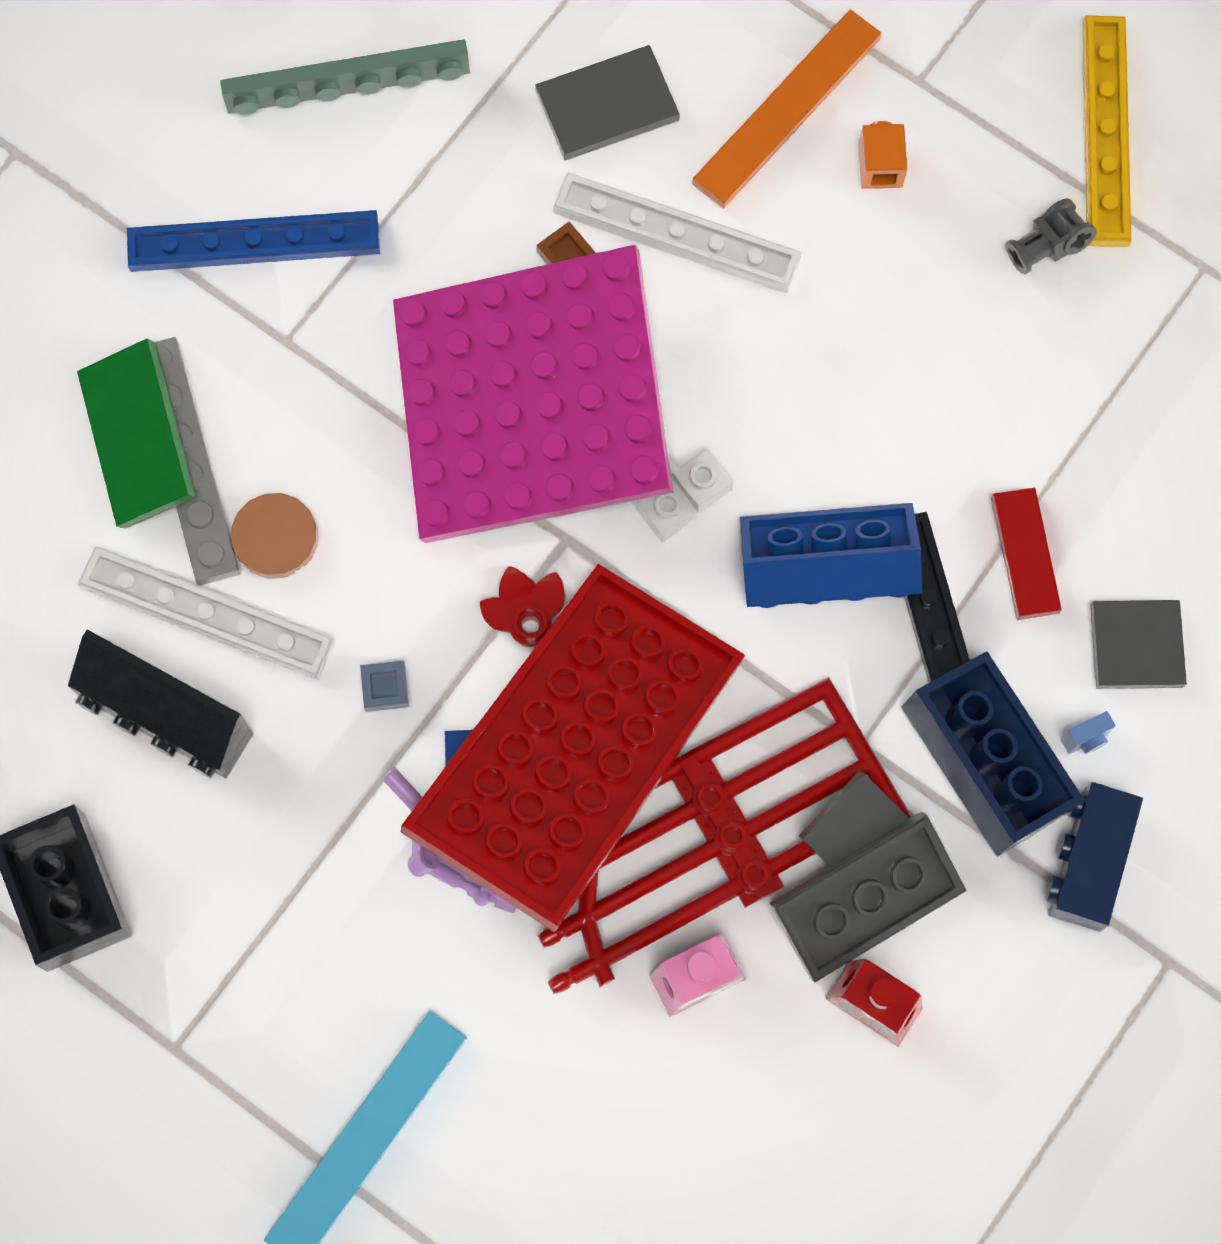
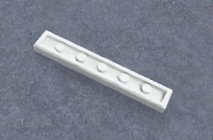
[553,172,802,294]
[77,546,336,681]

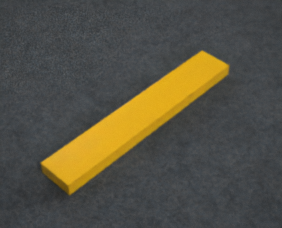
[1082,15,1132,247]

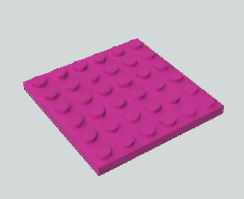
[393,244,673,543]

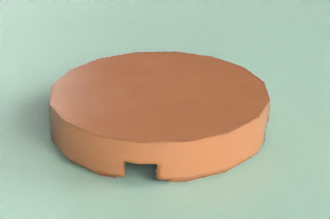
[231,493,318,579]

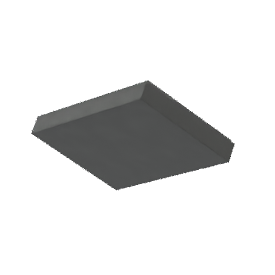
[535,44,680,161]

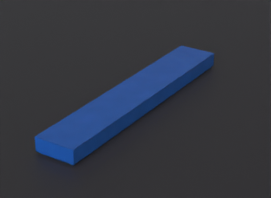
[127,210,380,272]

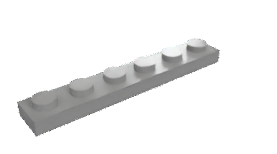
[155,336,240,586]

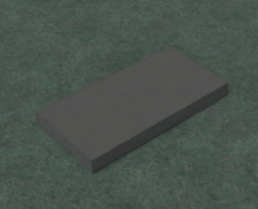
[769,812,967,983]

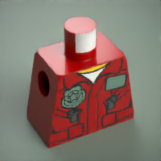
[826,959,923,1047]

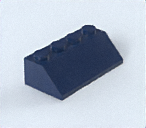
[901,651,1085,857]

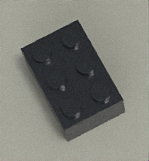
[0,804,132,972]

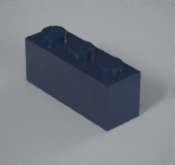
[1045,781,1144,932]

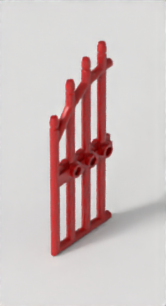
[538,677,912,994]

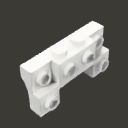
[630,449,733,543]

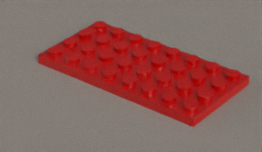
[400,564,745,932]

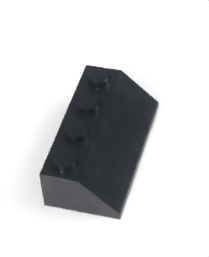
[67,629,253,779]

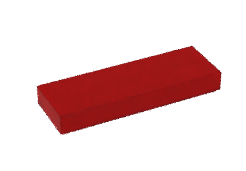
[991,487,1062,620]

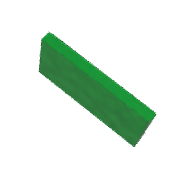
[77,338,196,529]

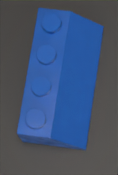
[740,503,922,608]

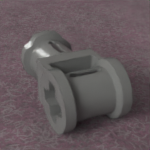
[1005,198,1097,274]

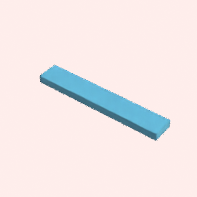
[264,1011,467,1244]

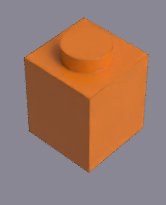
[858,121,907,189]

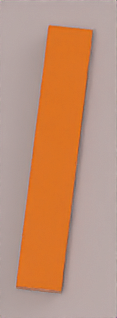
[692,9,882,209]

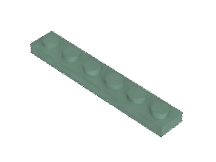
[220,39,470,114]

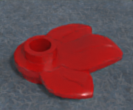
[479,566,565,647]

